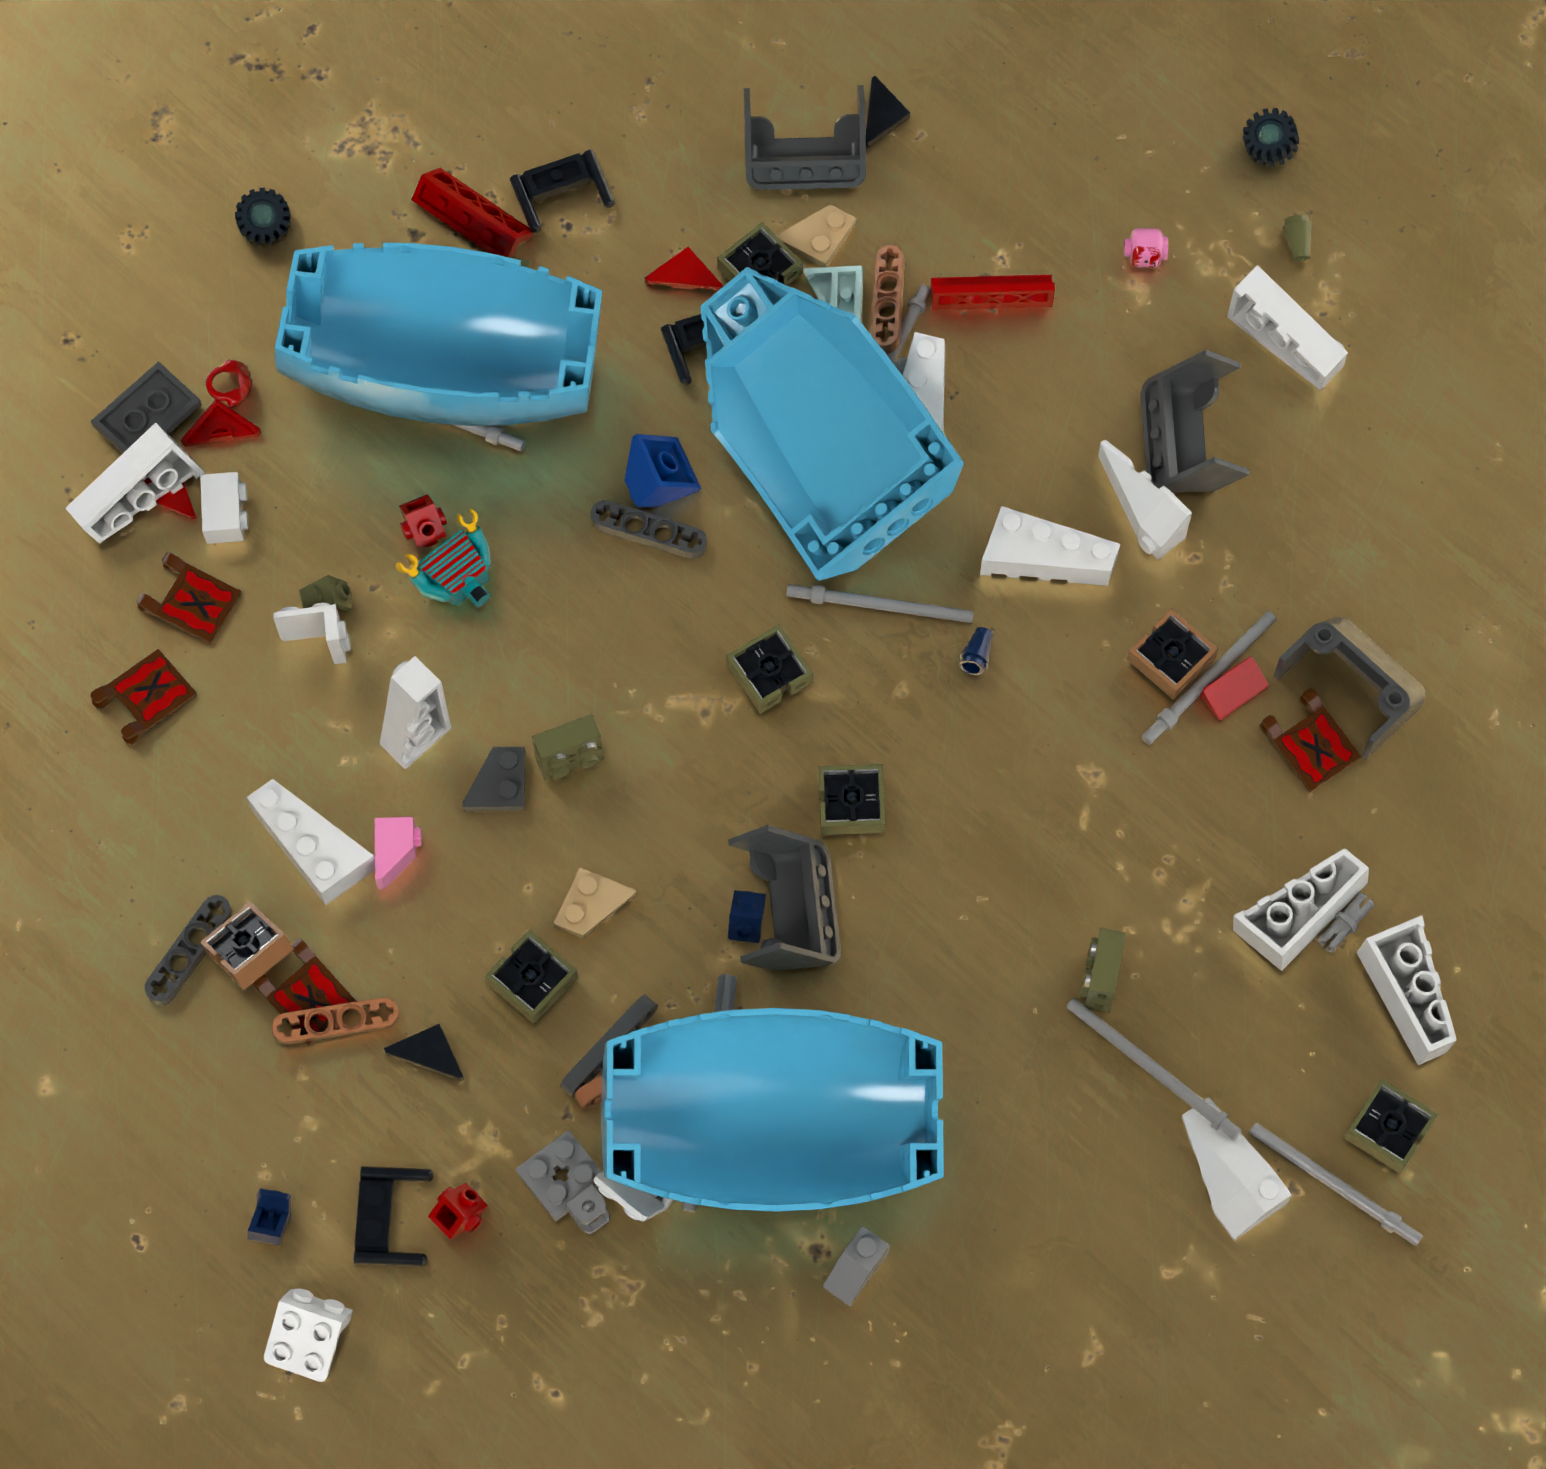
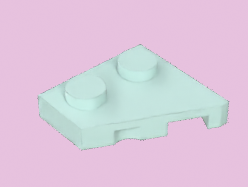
[804,265,864,323]

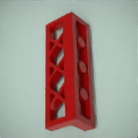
[411,168,533,257]
[930,274,1055,310]

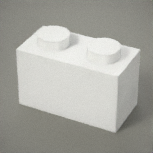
[200,472,249,544]

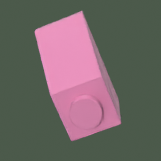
[375,817,422,889]

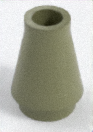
[1282,215,1312,262]

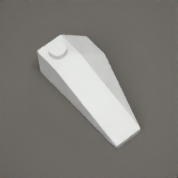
[1182,1097,1292,1241]

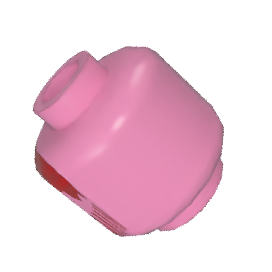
[1124,228,1168,268]

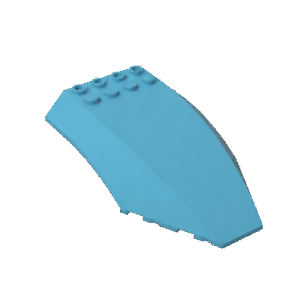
[700,267,964,581]

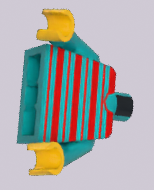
[396,508,491,607]

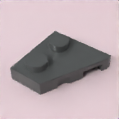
[462,747,525,811]

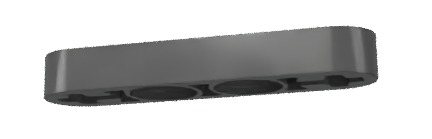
[591,500,707,559]
[145,895,232,1006]
[560,994,658,1098]

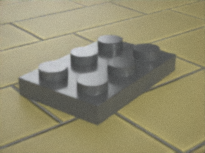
[91,361,202,454]

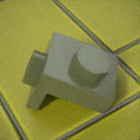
[299,575,353,611]

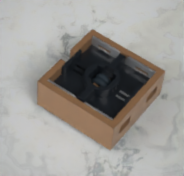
[1127,609,1218,700]
[200,902,294,991]

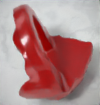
[206,359,252,408]

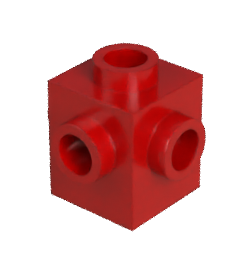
[399,494,447,548]
[428,1183,488,1240]

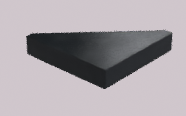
[866,76,910,148]
[384,1024,464,1081]

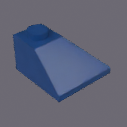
[624,434,701,508]

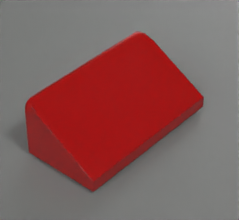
[1200,656,1269,722]

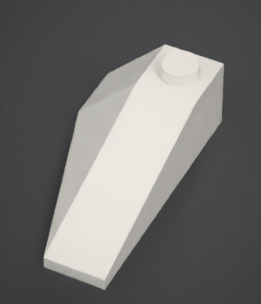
[1098,440,1192,560]

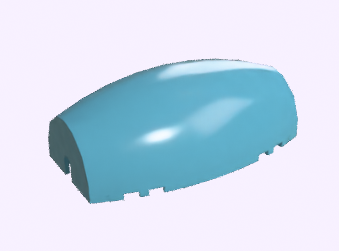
[275,243,602,426]
[601,1008,944,1212]

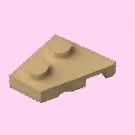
[777,204,856,267]
[553,867,637,939]

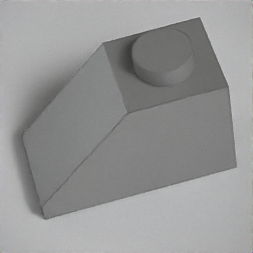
[823,1225,890,1307]

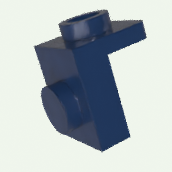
[728,890,766,943]
[248,1189,291,1246]

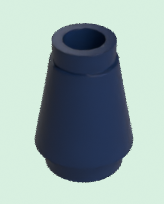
[959,627,994,675]

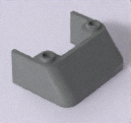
[744,85,866,190]
[1141,350,1250,493]
[1273,617,1425,760]
[728,825,841,971]

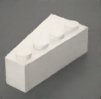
[1227,265,1348,391]
[903,332,945,431]
[66,423,205,543]
[980,506,1120,586]
[379,656,451,769]
[247,779,375,905]
[1233,848,1369,971]
[1356,915,1457,1065]

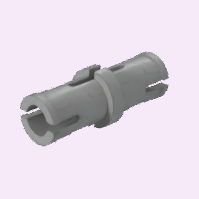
[1318,893,1375,953]

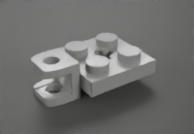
[516,1130,610,1234]

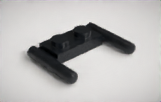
[510,150,615,233]
[661,314,706,386]
[354,1166,434,1267]

